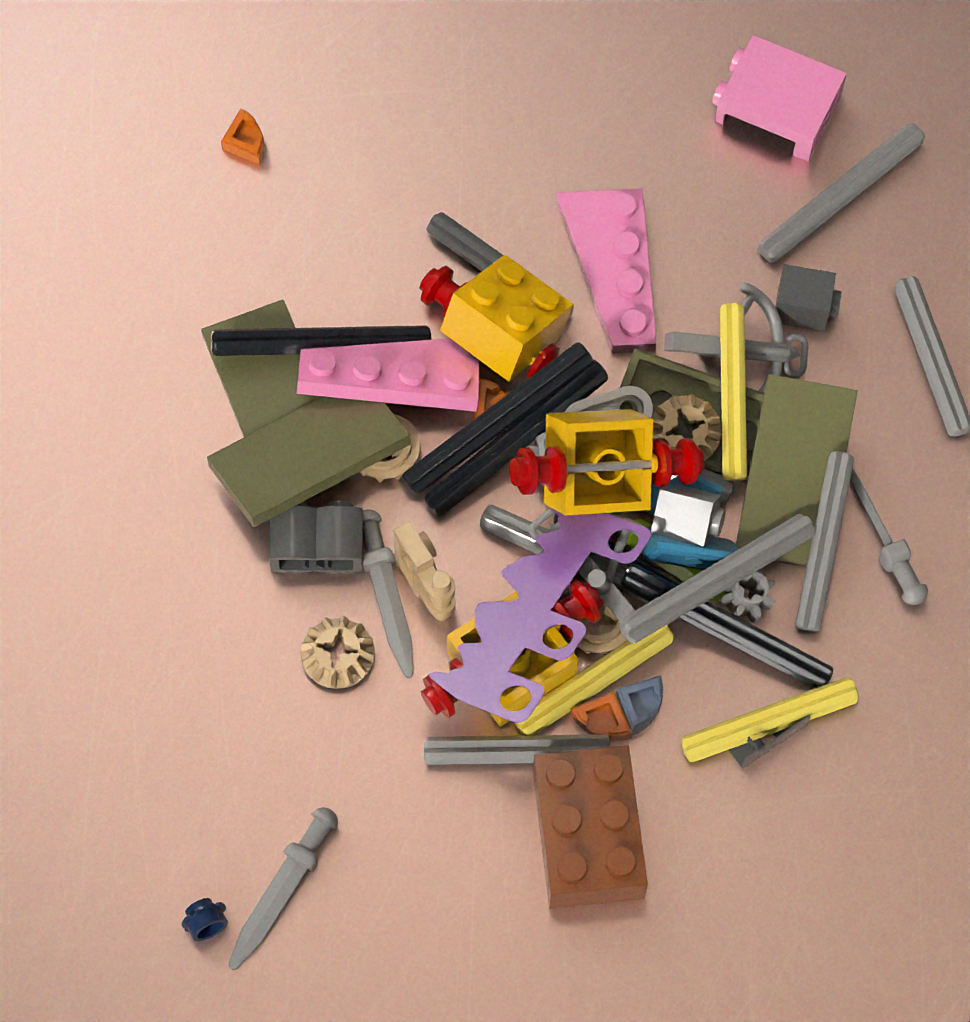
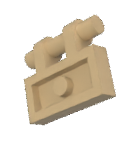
[393,521,456,621]

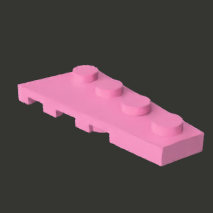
[556,188,657,353]
[297,338,479,412]

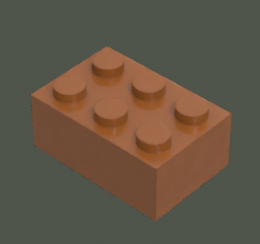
[533,745,648,909]

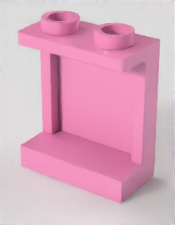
[712,35,847,161]

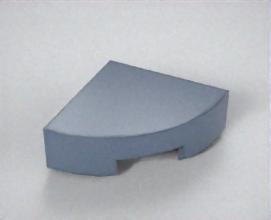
[616,675,663,736]

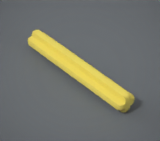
[720,303,747,481]
[515,625,674,735]
[681,677,859,762]

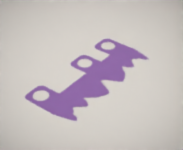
[428,507,651,723]

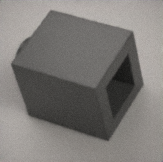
[775,264,842,332]

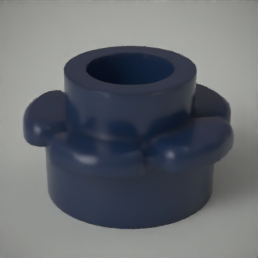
[181,898,228,941]

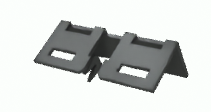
[729,715,810,769]

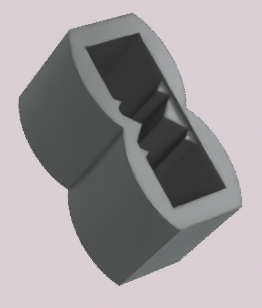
[269,501,363,573]

